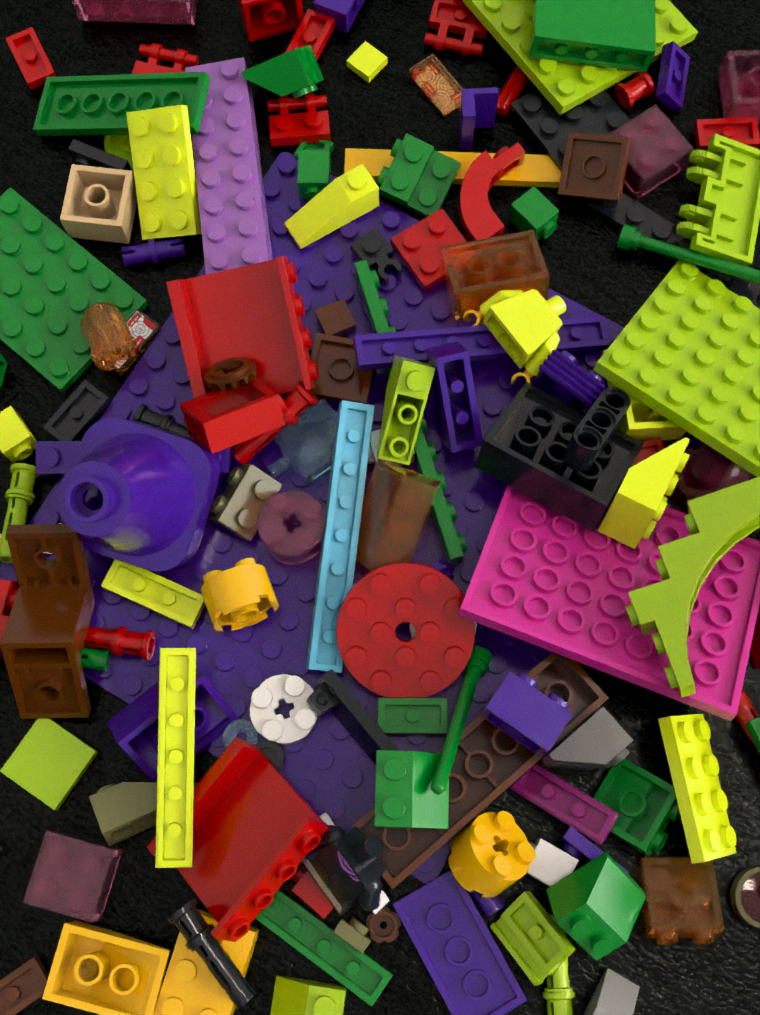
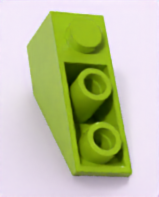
[377,355,435,465]

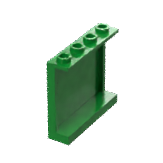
[528,0,656,72]

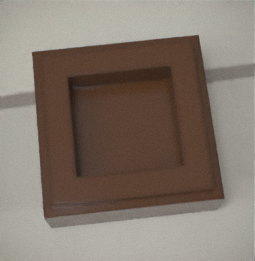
[315,298,356,336]

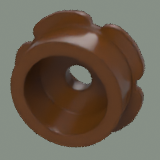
[366,907,401,943]

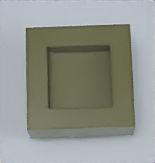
[333,916,372,954]

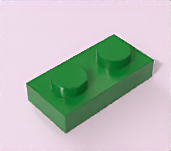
[378,698,448,735]

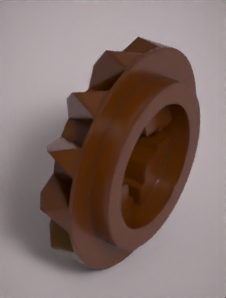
[204,358,257,392]

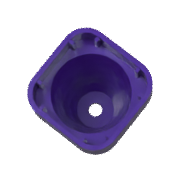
[57,418,220,572]

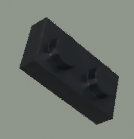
[68,139,132,171]
[43,380,111,441]

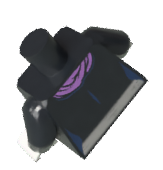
[301,813,389,916]

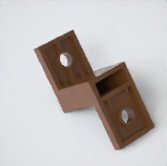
[0,524,95,719]

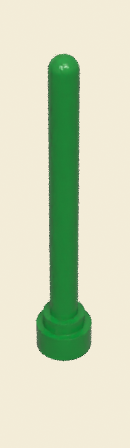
[617,224,760,284]
[431,646,492,795]

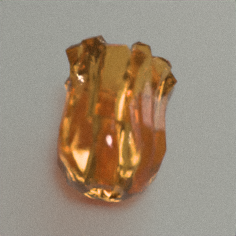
[80,302,137,371]

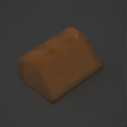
[441,230,550,319]
[356,459,441,570]

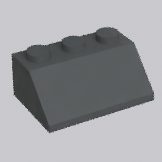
[537,706,633,771]

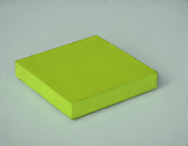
[0,718,98,811]

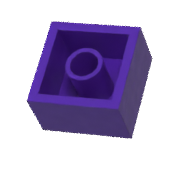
[481,671,573,757]

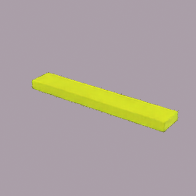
[155,648,196,868]

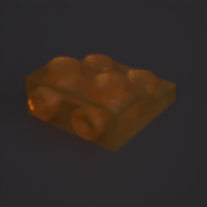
[639,857,725,945]

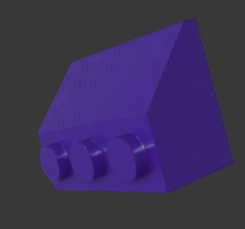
[107,665,239,782]

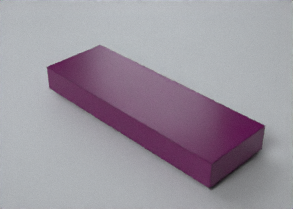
[510,763,619,846]

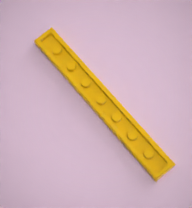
[344,148,561,188]

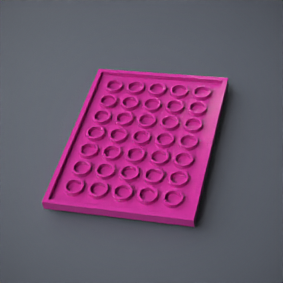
[458,485,760,721]

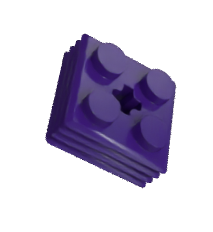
[535,350,606,413]

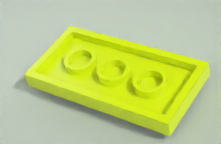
[126,105,202,240]
[658,714,737,864]

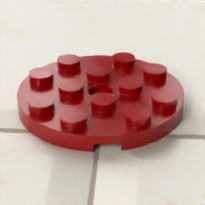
[336,562,475,698]

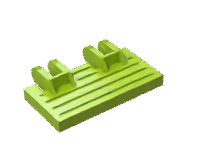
[676,134,760,267]

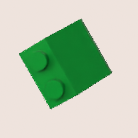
[241,45,324,99]
[374,750,449,829]
[546,852,646,961]

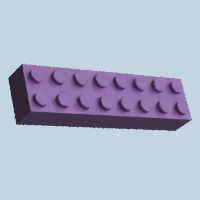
[185,57,273,275]

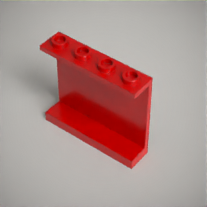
[166,256,319,398]
[147,737,329,942]

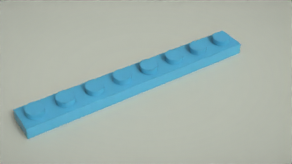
[306,400,375,673]

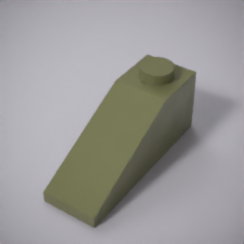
[89,782,198,846]

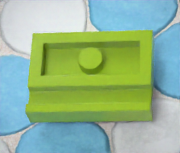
[490,891,576,986]

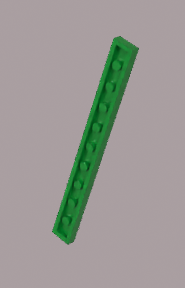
[354,259,467,565]

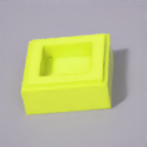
[346,41,388,83]

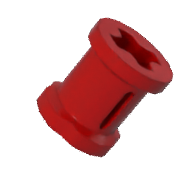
[614,71,655,110]

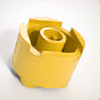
[201,558,279,631]
[448,811,535,898]

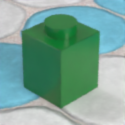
[297,150,331,200]
[508,186,559,244]

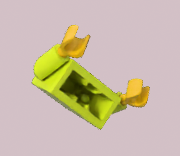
[463,289,566,384]

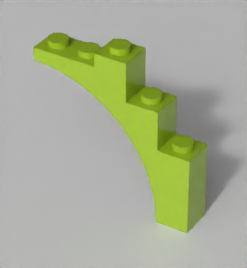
[625,477,760,698]

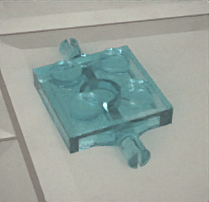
[267,398,338,484]

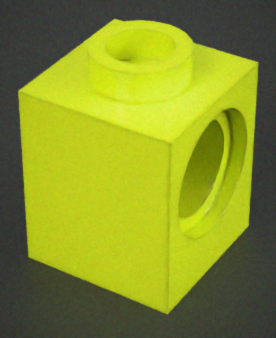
[0,406,36,463]

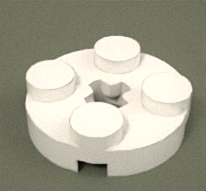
[250,674,318,745]

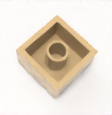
[60,164,137,244]

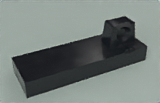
[307,669,398,765]

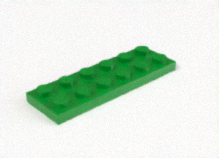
[33,72,210,136]

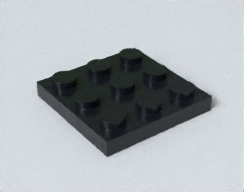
[509,89,636,171]

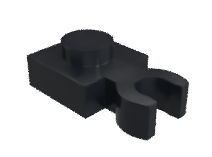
[350,227,402,285]

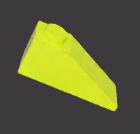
[284,164,379,249]

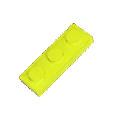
[101,559,205,629]

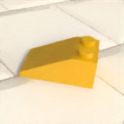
[42,921,171,1015]

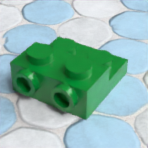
[377,133,461,217]
[593,758,681,857]

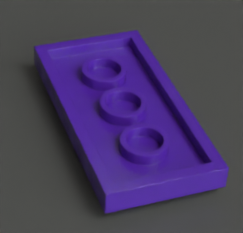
[392,869,527,1015]

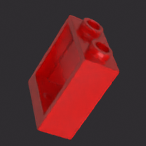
[180,379,286,454]

